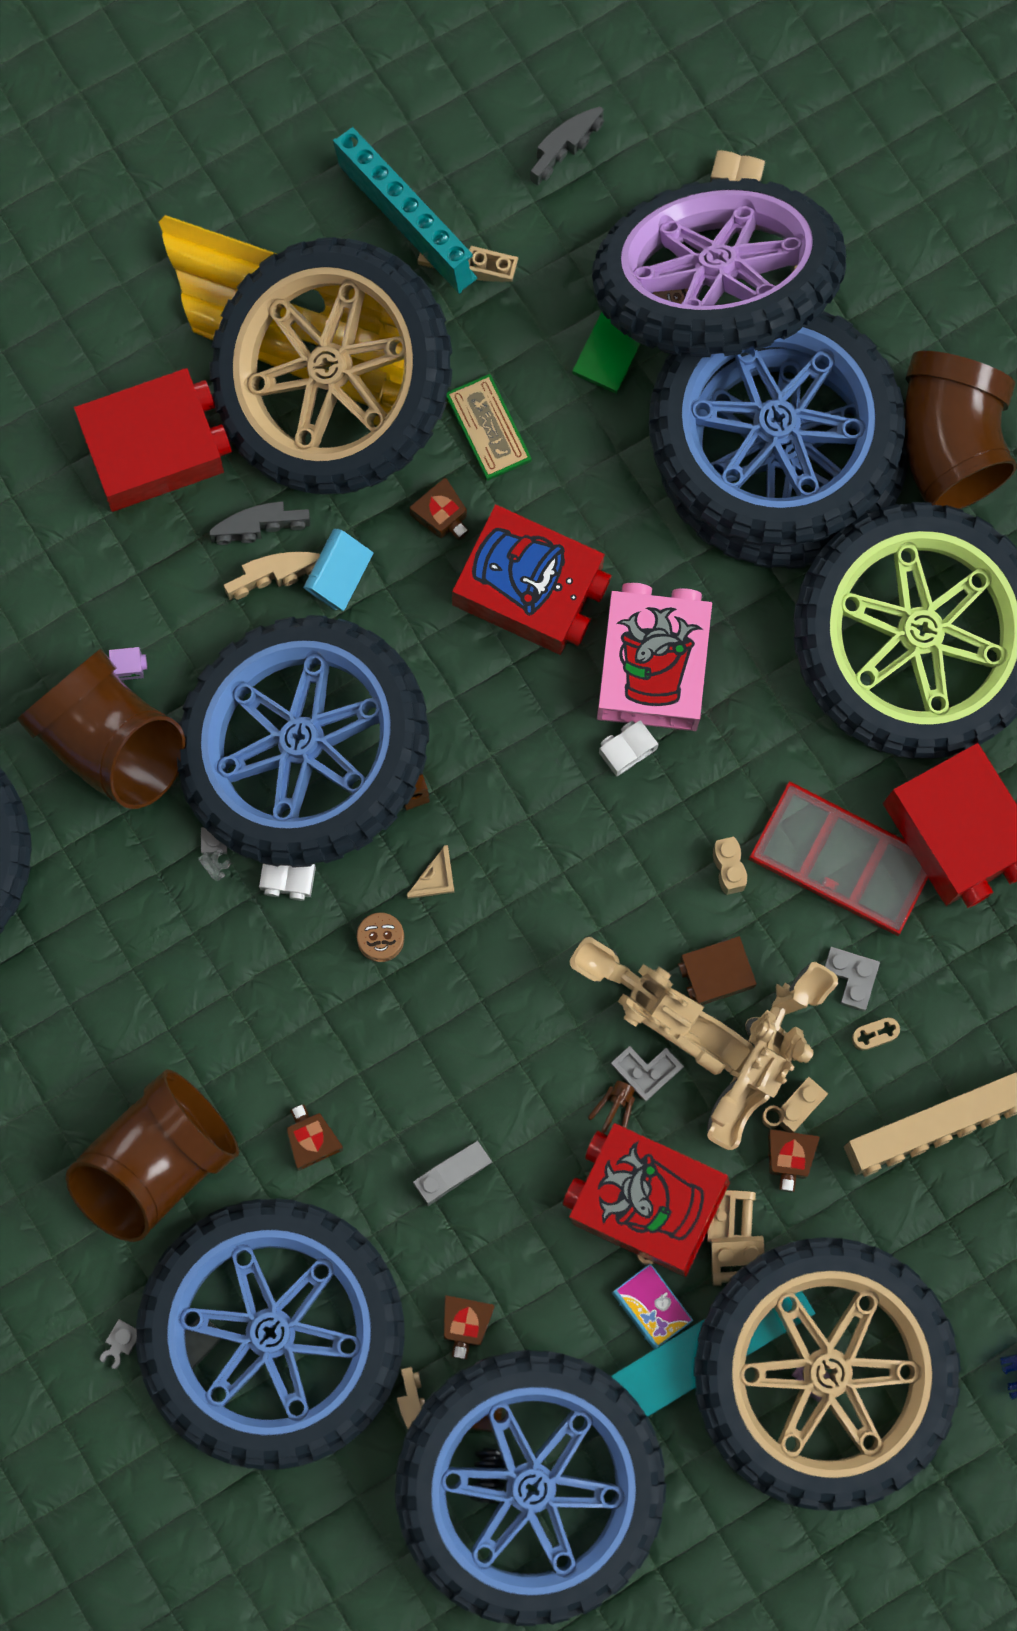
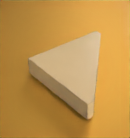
[407,845,454,899]

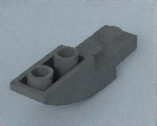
[530,107,604,186]
[210,501,310,545]

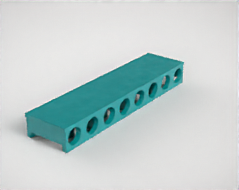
[333,127,477,294]
[611,1291,816,1417]

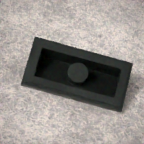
[185,1316,222,1370]

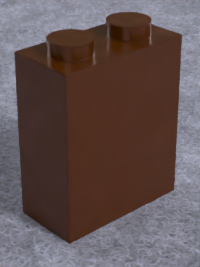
[678,936,756,1005]

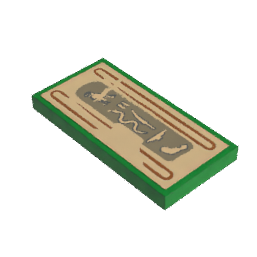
[446,374,532,481]

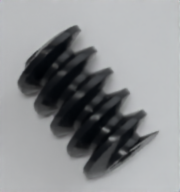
[470,1448,505,1504]

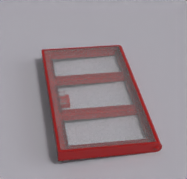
[749,781,928,936]

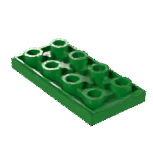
[572,312,641,394]

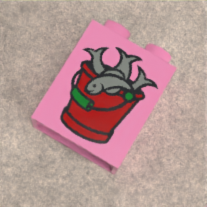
[597,583,712,731]

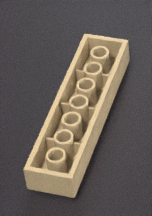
[844,1072,1017,1177]

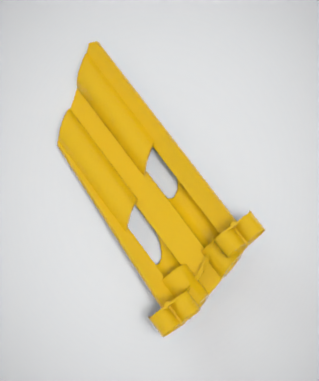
[159,215,404,426]

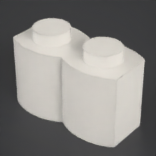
[599,720,658,777]
[259,864,316,901]

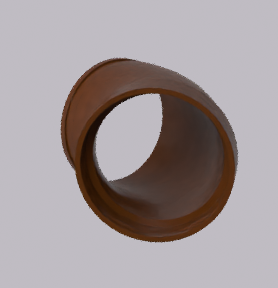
[904,351,1017,509]
[17,649,185,809]
[66,1069,239,1242]

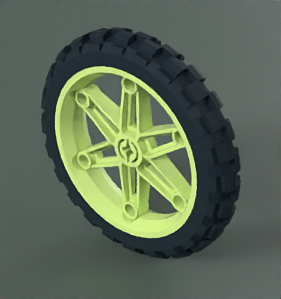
[793,502,1017,759]

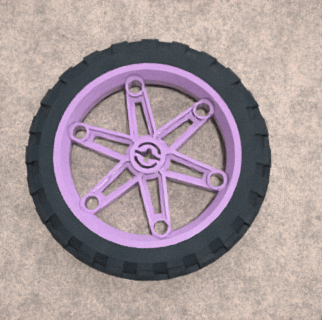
[592,178,846,357]

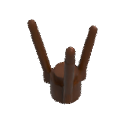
[588,1081,635,1133]

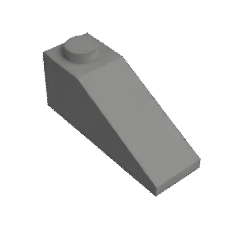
[413,1141,492,1206]

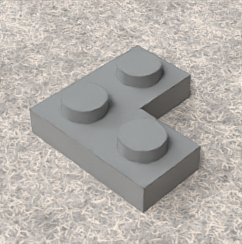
[825,947,880,1011]
[610,1046,684,1102]

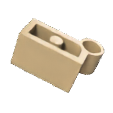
[762,1077,828,1133]

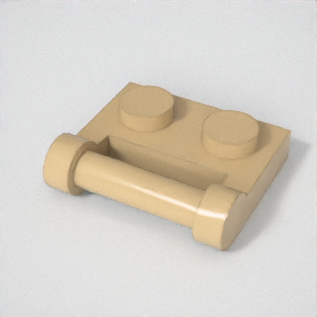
[707,1190,756,1242]
[711,1236,764,1286]

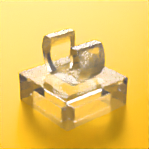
[198,849,231,881]

